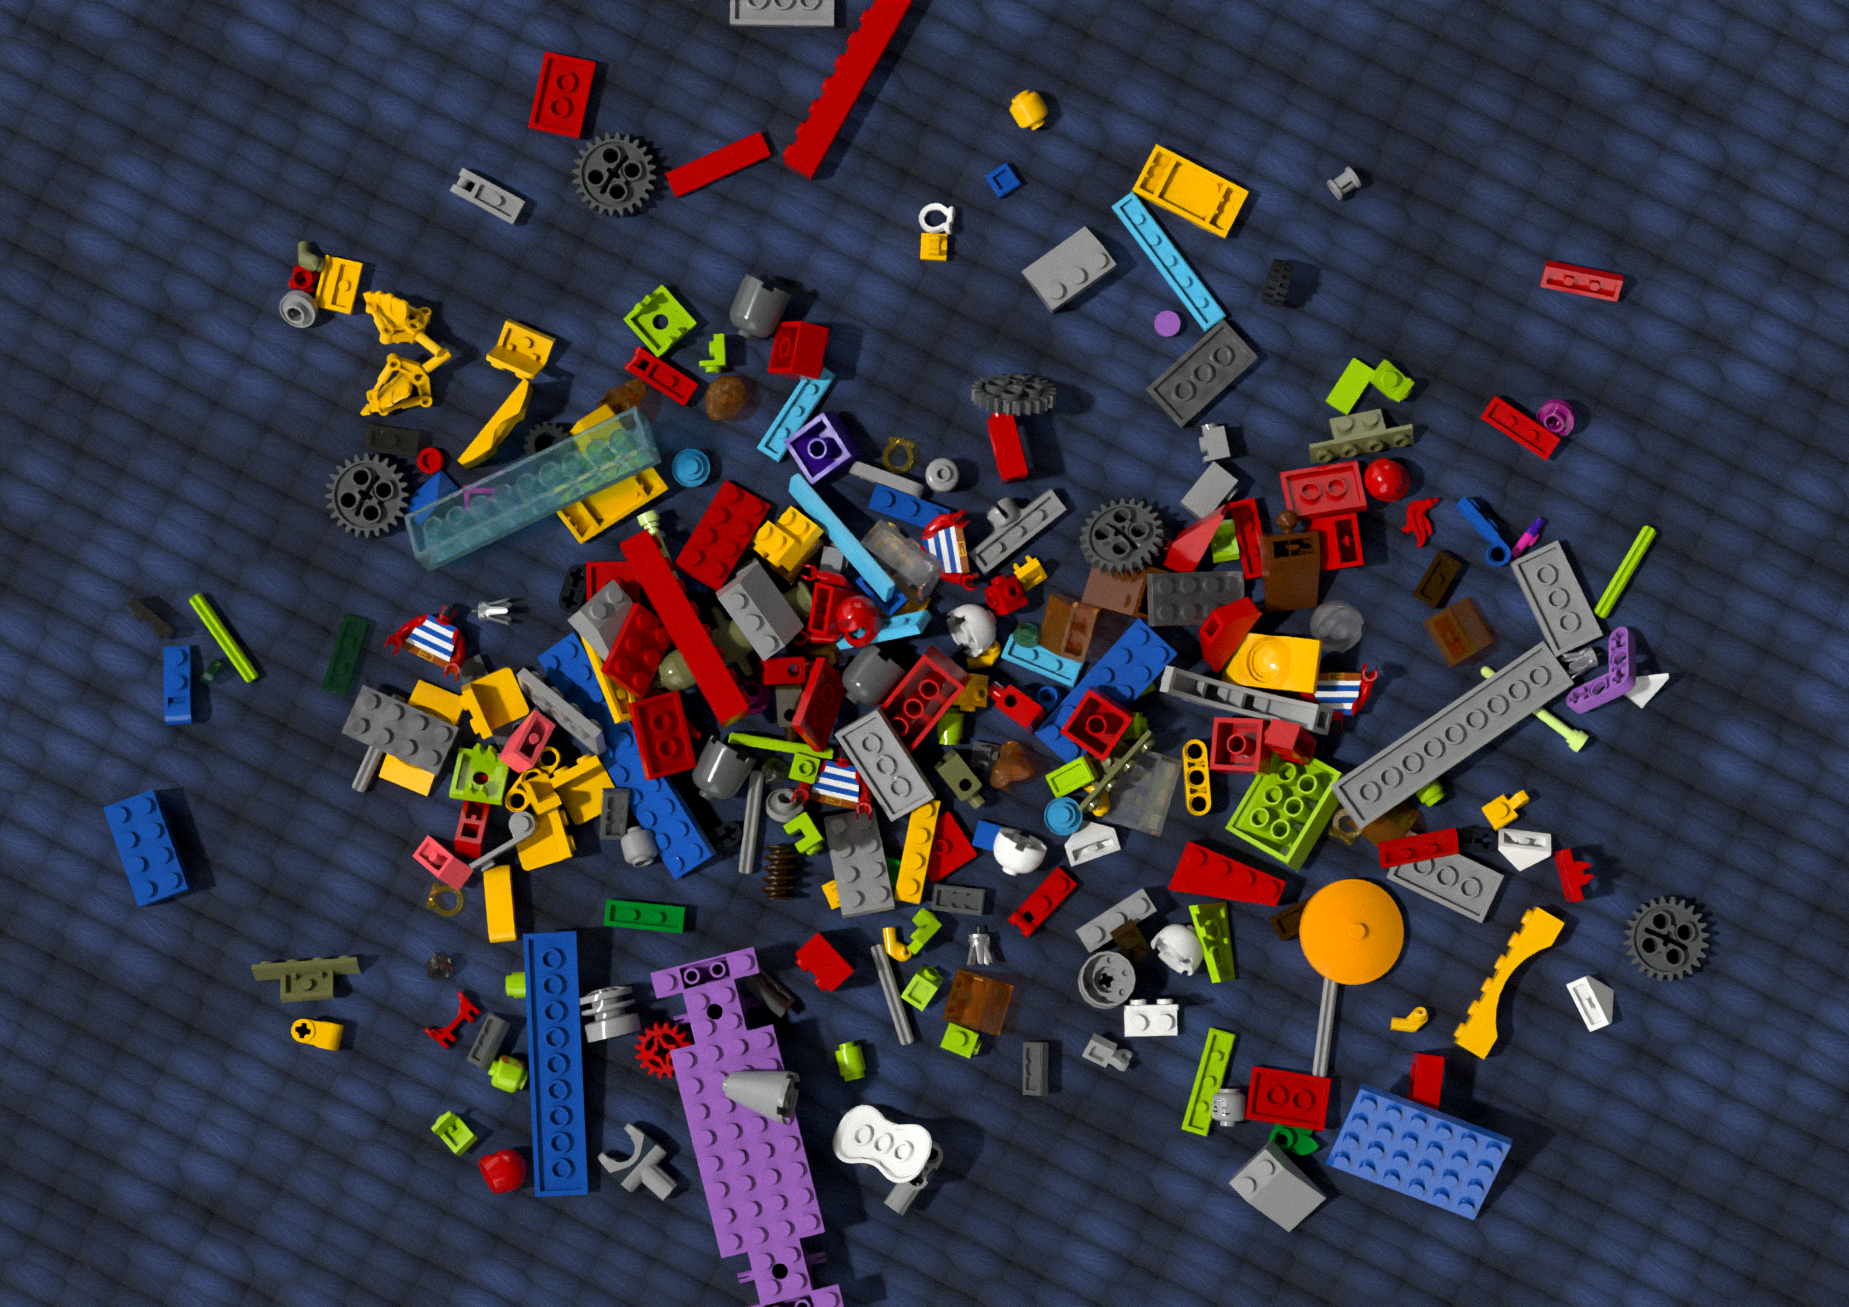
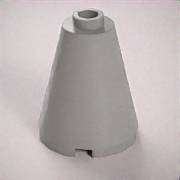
[722,1071,799,1125]

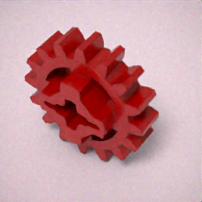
[635,1020,692,1079]

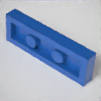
[868,483,950,529]

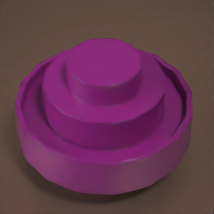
[1537,399,1576,437]
[736,678,770,715]

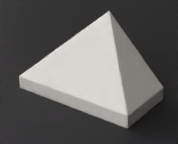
[1624,673,1669,708]
[1064,820,1121,867]
[1498,828,1551,871]
[1566,975,1614,1032]

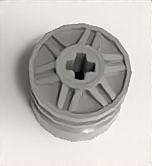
[1078,951,1136,1010]
[579,986,642,1043]

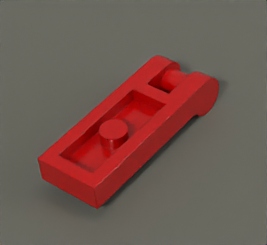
[624,346,699,407]
[1008,867,1077,938]

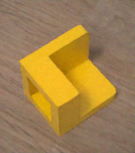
[522,772,562,815]

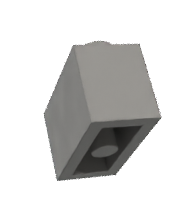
[1180,461,1238,520]

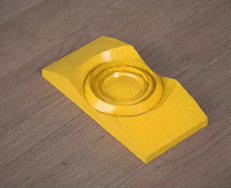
[1132,144,1249,238]
[457,379,534,469]
[552,450,669,544]
[1221,633,1323,694]
[379,680,464,796]

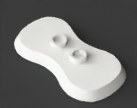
[833,1105,932,1183]

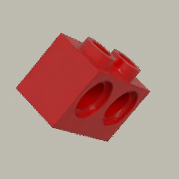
[1264,718,1317,766]

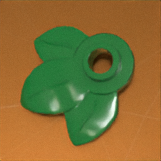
[1269,1124,1318,1156]

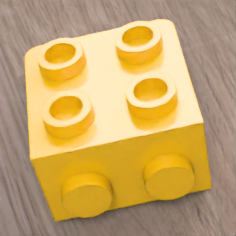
[486,319,556,380]
[459,667,529,739]
[549,753,615,825]
[513,806,577,871]

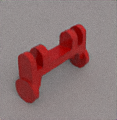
[424,991,482,1050]

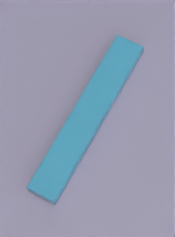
[1112,191,1226,332]
[789,473,895,602]

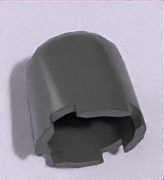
[729,274,792,340]
[842,643,908,707]
[692,734,757,801]

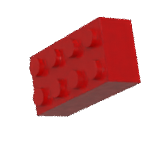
[880,644,973,754]

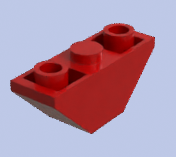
[1199,597,1262,674]

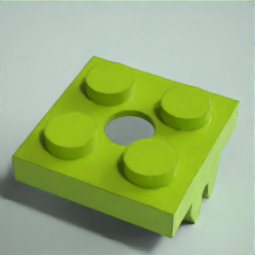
[623,285,697,359]
[449,743,510,805]

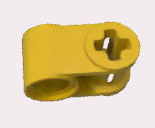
[291,1019,344,1052]

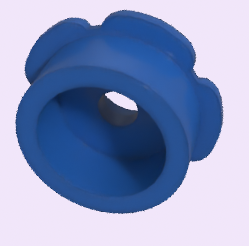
[1036,686,1062,711]

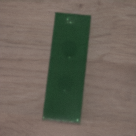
[321,614,370,697]

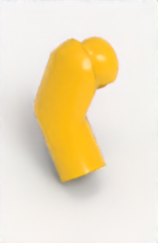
[967,640,1001,670]
[1082,782,1110,817]
[883,927,912,962]
[1390,1007,1428,1033]

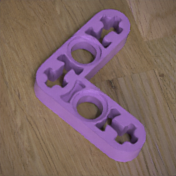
[1566,627,1636,714]

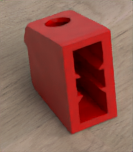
[758,653,815,685]
[987,681,1048,735]

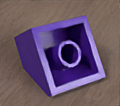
[784,411,862,485]

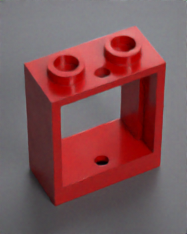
[987,412,1028,485]
[1407,1052,1445,1111]

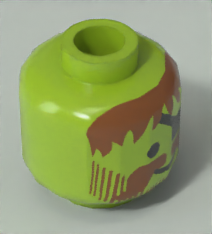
[488,1055,529,1093]

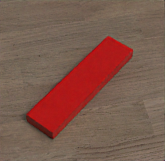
[665,131,771,199]

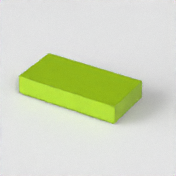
[1325,358,1374,415]
[1045,754,1099,798]

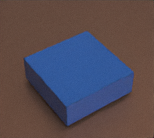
[985,162,1021,199]
[972,820,1002,852]

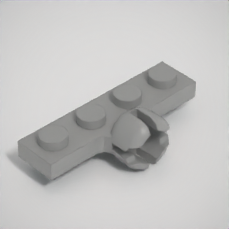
[968,488,1067,574]

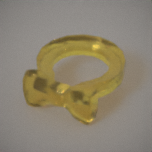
[882,436,915,473]
[1328,808,1363,846]
[426,882,463,917]

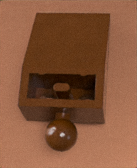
[1259,509,1320,613]
[1081,564,1171,623]

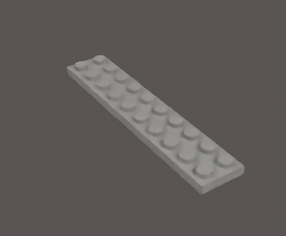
[1330,641,1574,830]

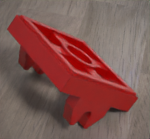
[1553,848,1593,902]

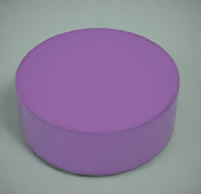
[1154,311,1181,338]

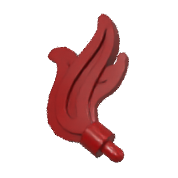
[1402,497,1439,548]

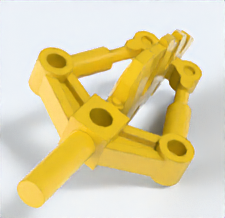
[363,291,444,357]
[361,348,453,416]

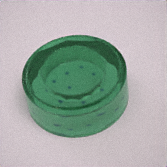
[1013,622,1040,648]
[200,658,222,685]

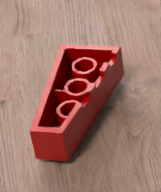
[1167,841,1286,907]

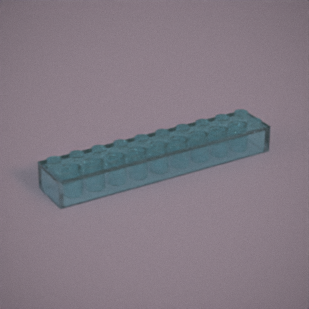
[404,406,662,572]

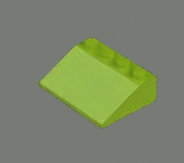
[1225,751,1345,871]

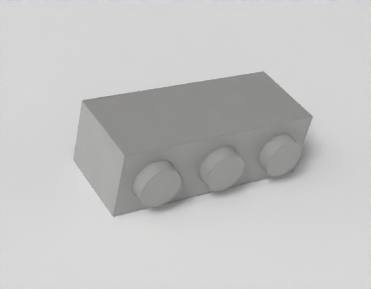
[1075,888,1157,953]

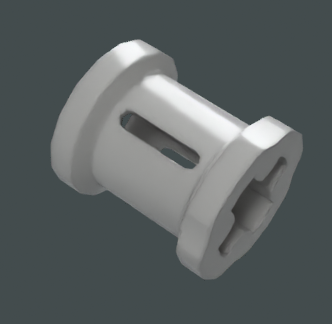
[1327,167,1361,200]

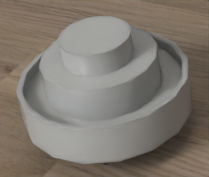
[279,290,319,328]
[766,788,805,823]

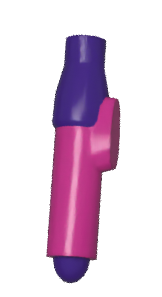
[1509,517,1545,561]

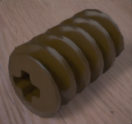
[761,845,798,900]

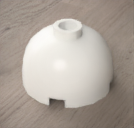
[947,604,996,658]
[993,827,1047,876]
[1151,924,1204,976]

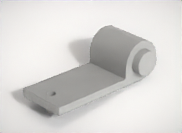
[469,811,540,872]

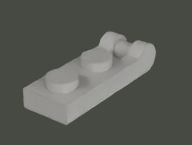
[450,168,526,226]

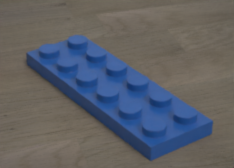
[1034,617,1179,764]

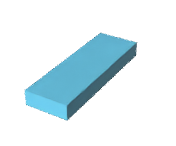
[1001,633,1083,688]

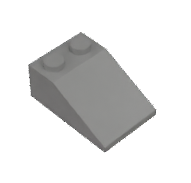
[567,579,633,661]
[1229,1140,1327,1232]

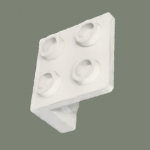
[1124,999,1179,1037]

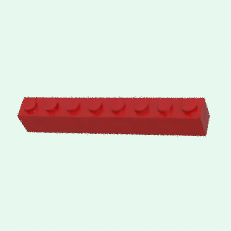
[782,0,914,181]
[619,529,752,729]

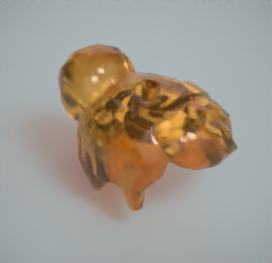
[704,375,747,421]
[597,379,646,427]
[990,741,1035,792]

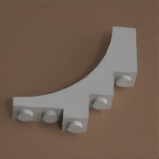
[1160,665,1334,735]

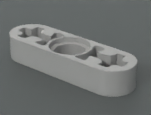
[849,461,925,499]

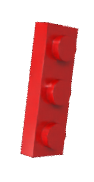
[1540,260,1623,302]
[1480,395,1561,460]
[1228,498,1263,580]
[1378,828,1459,869]

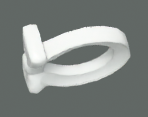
[919,203,956,235]

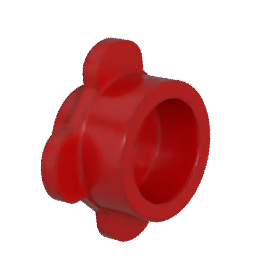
[289,265,319,294]

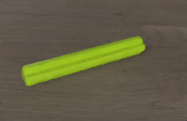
[1593,525,1656,619]
[189,593,259,683]

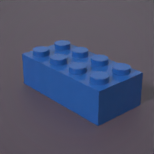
[103,790,193,907]

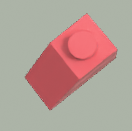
[498,710,556,773]
[413,835,474,891]

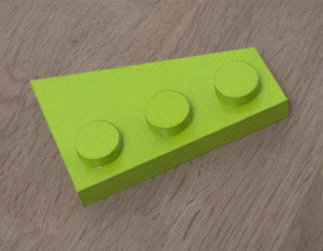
[1189,901,1235,983]

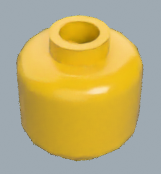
[1010,90,1048,130]

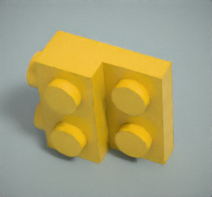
[751,506,824,571]

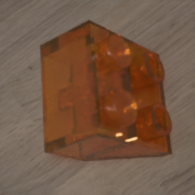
[1037,593,1101,663]
[1422,597,1494,668]
[942,969,1014,1037]

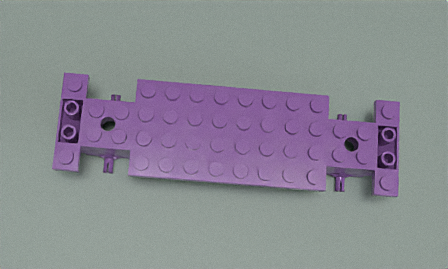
[650,947,844,1307]

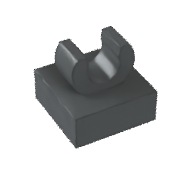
[969,741,1000,772]

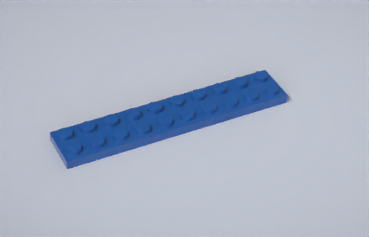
[537,631,717,880]
[523,930,588,1197]

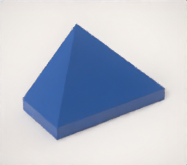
[405,470,459,524]
[855,576,909,618]

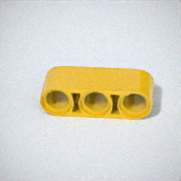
[1182,739,1211,816]
[505,746,562,813]
[483,865,517,943]

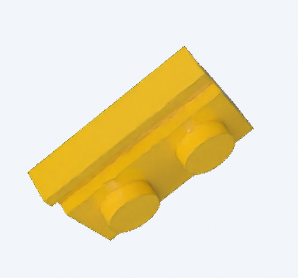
[315,255,364,315]

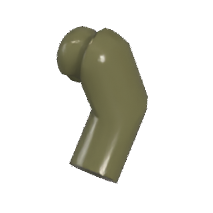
[298,241,325,272]

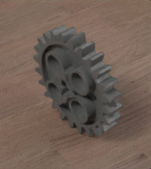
[572,132,657,218]
[971,373,1056,416]
[325,453,411,539]
[1079,498,1165,577]
[1622,896,1709,982]

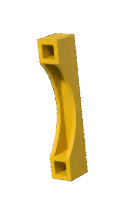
[1453,907,1565,1059]

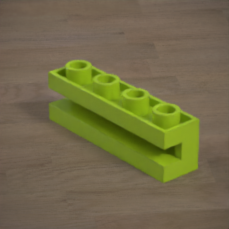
[783,812,825,856]

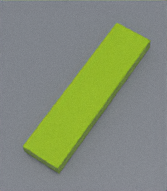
[728,731,834,759]
[1181,1027,1236,1136]

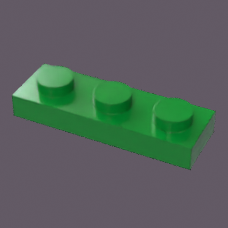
[604,899,686,934]

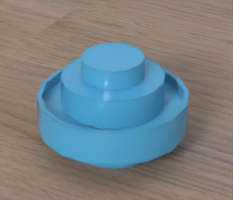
[672,449,710,488]
[1044,797,1083,836]

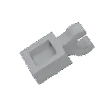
[1082,1033,1133,1071]

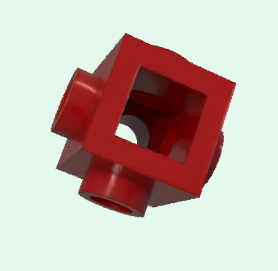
[983,574,1029,618]

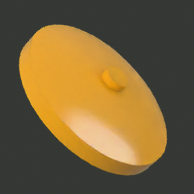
[1299,879,1404,985]

